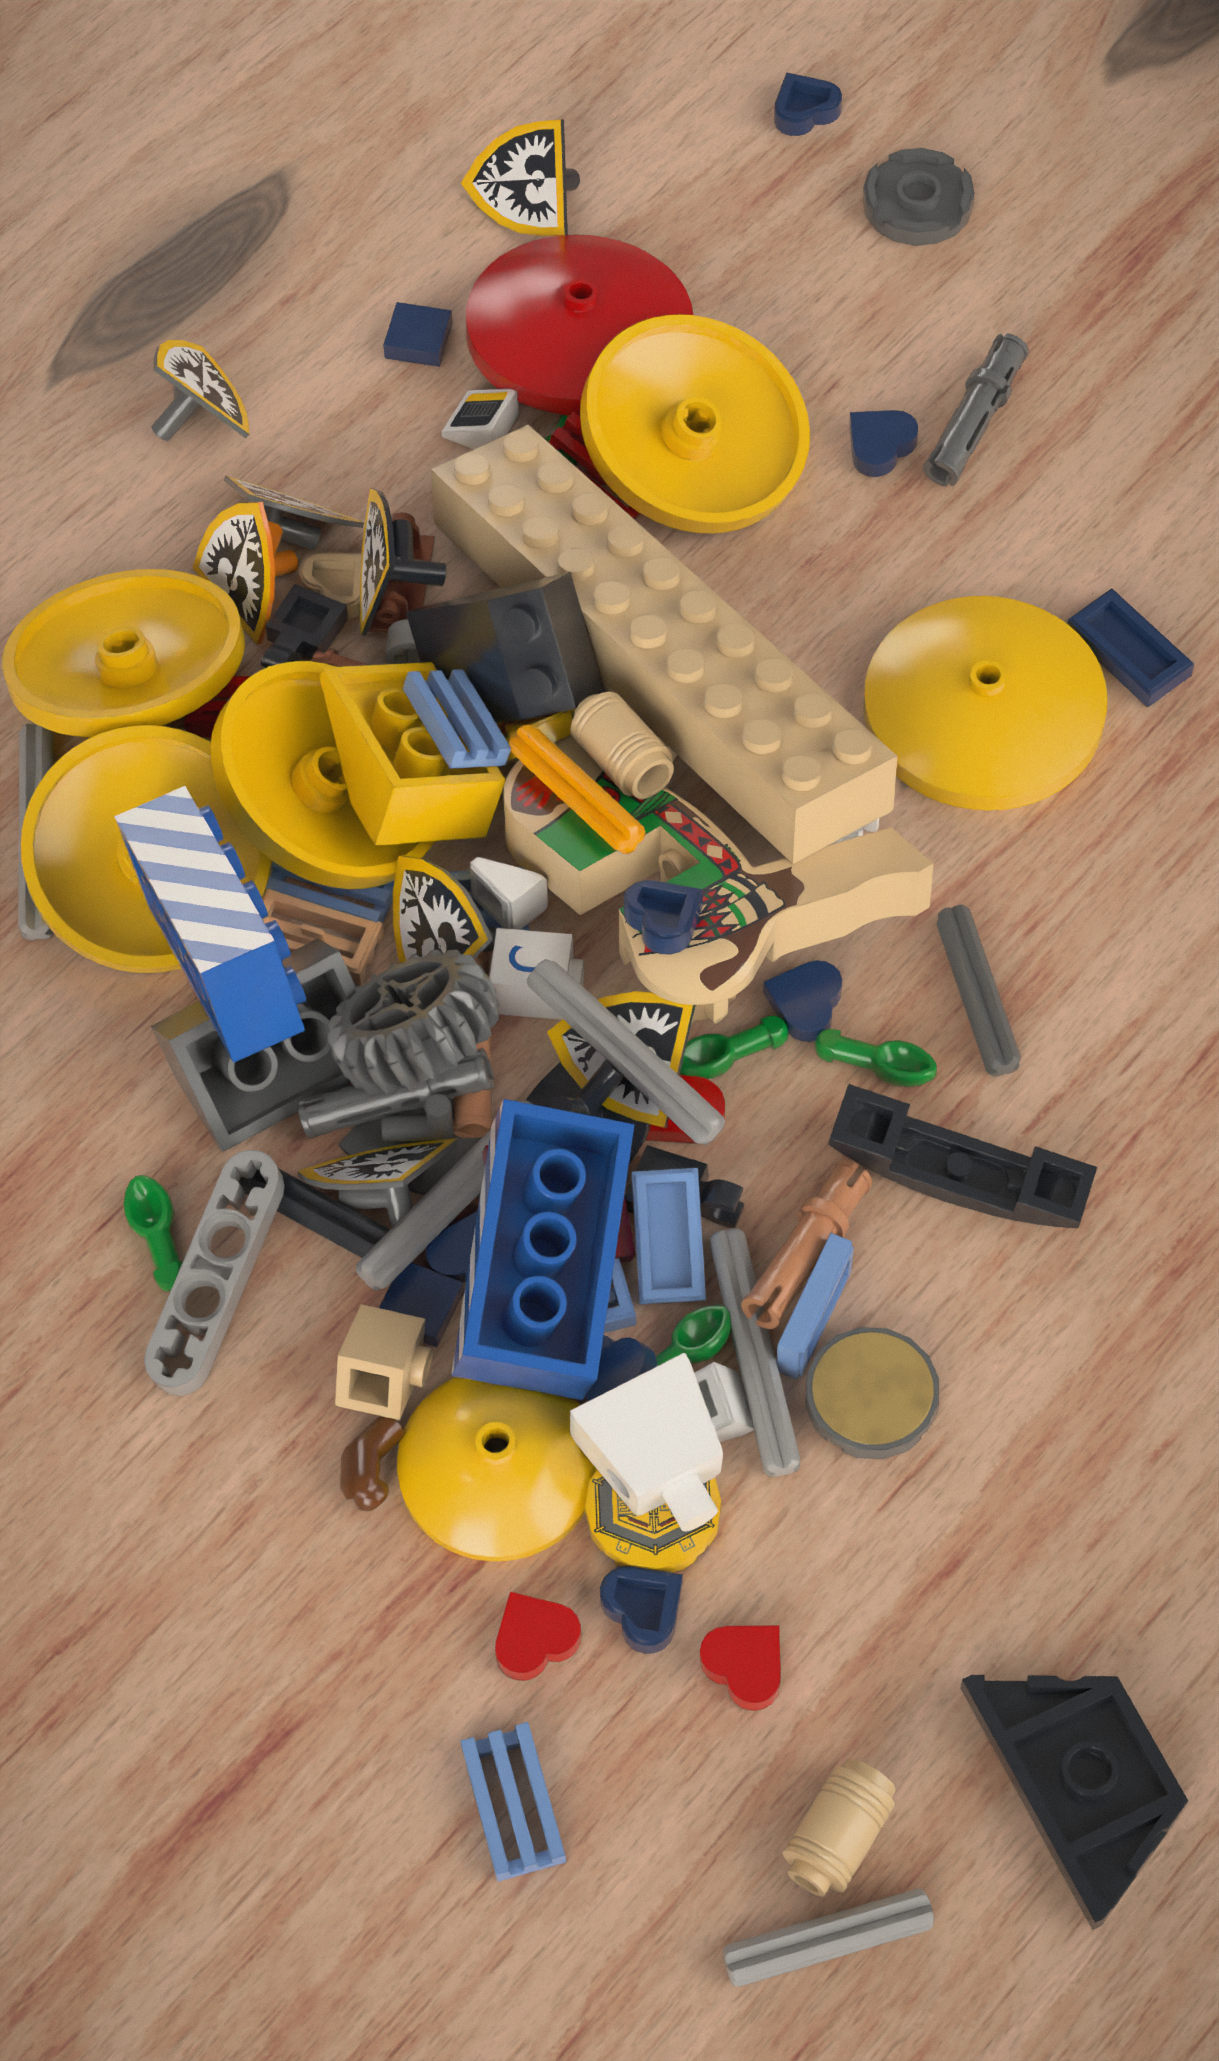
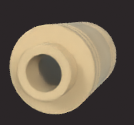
[570,692,674,799]
[782,1759,896,1897]

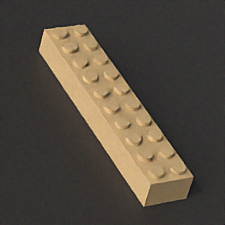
[431,425,897,864]

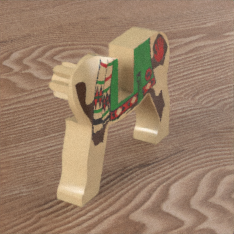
[504,733,934,1024]

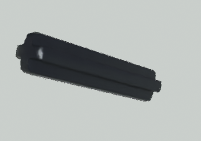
[238,1168,391,1258]

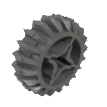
[326,949,500,1095]

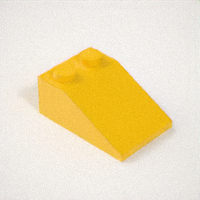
[320,662,506,846]

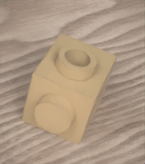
[335,1304,433,1420]

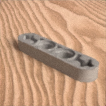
[144,1150,285,1396]

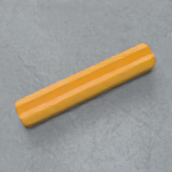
[508,724,645,854]

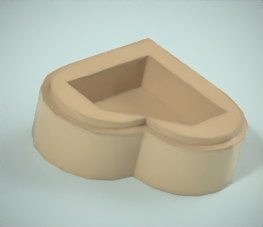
[299,553,361,620]

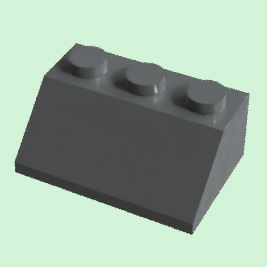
[151,939,356,1152]

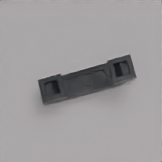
[828,1084,1097,1228]

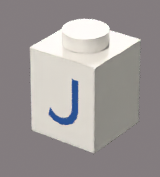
[489,928,584,1020]

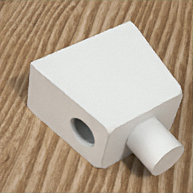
[570,1353,723,1531]

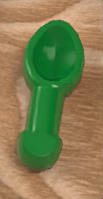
[679,1016,789,1079]
[814,1029,937,1087]
[123,1175,183,1292]
[656,1305,732,1366]

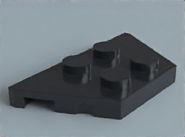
[960,1675,1188,1930]

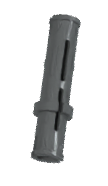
[923,333,1029,487]
[298,1048,495,1139]

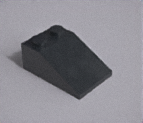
[406,572,604,723]

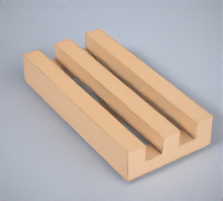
[262,888,384,985]

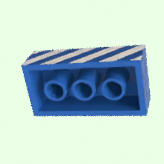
[114,786,306,1063]
[451,1099,634,1400]

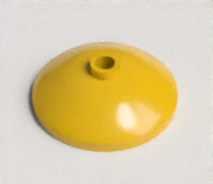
[397,1377,597,1561]

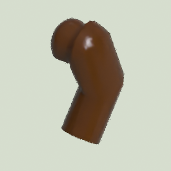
[340,1416,406,1511]

